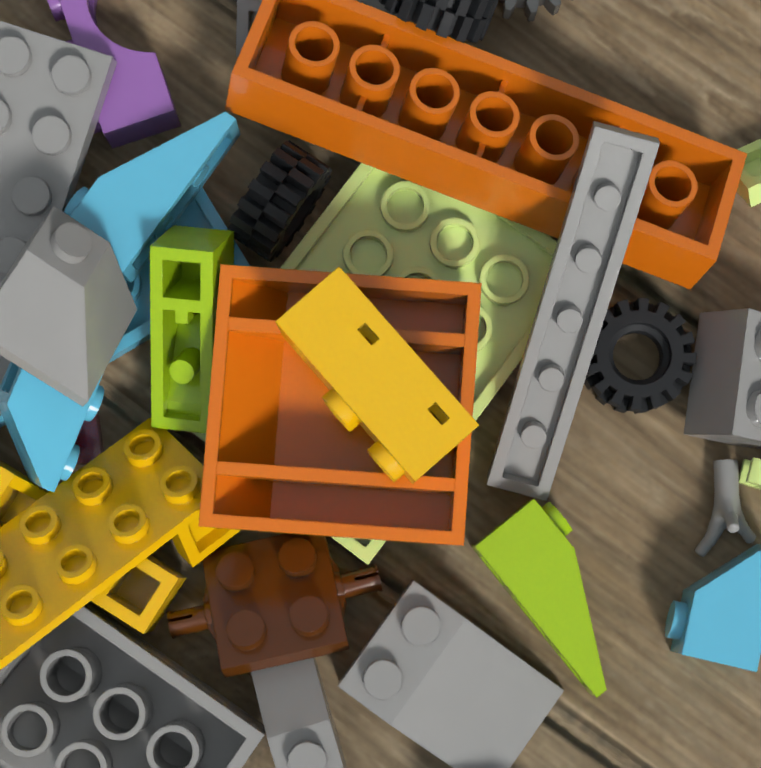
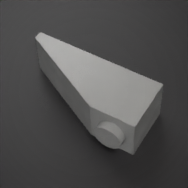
[251,657,348,768]

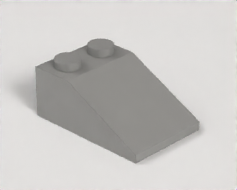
[338,580,564,768]

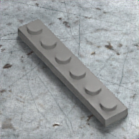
[487,121,660,501]

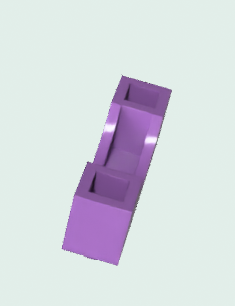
[47,0,181,149]

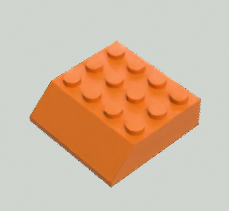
[199,264,482,546]

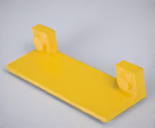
[0,418,241,670]

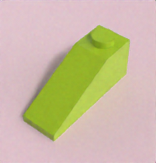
[150,225,234,434]
[471,499,607,698]

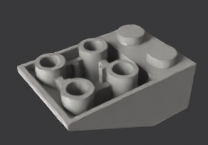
[683,308,761,449]

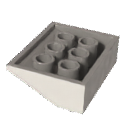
[0,602,266,768]

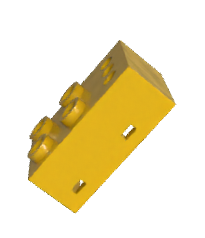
[275,267,479,484]

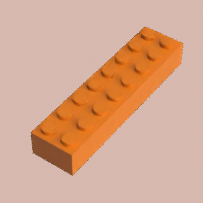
[225,0,747,289]

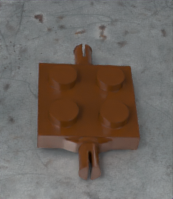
[167,533,383,678]

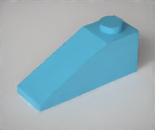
[64,111,241,283]

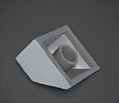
[0,206,137,407]

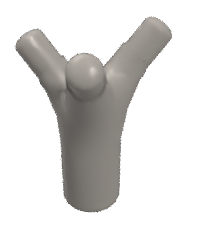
[695,459,756,557]

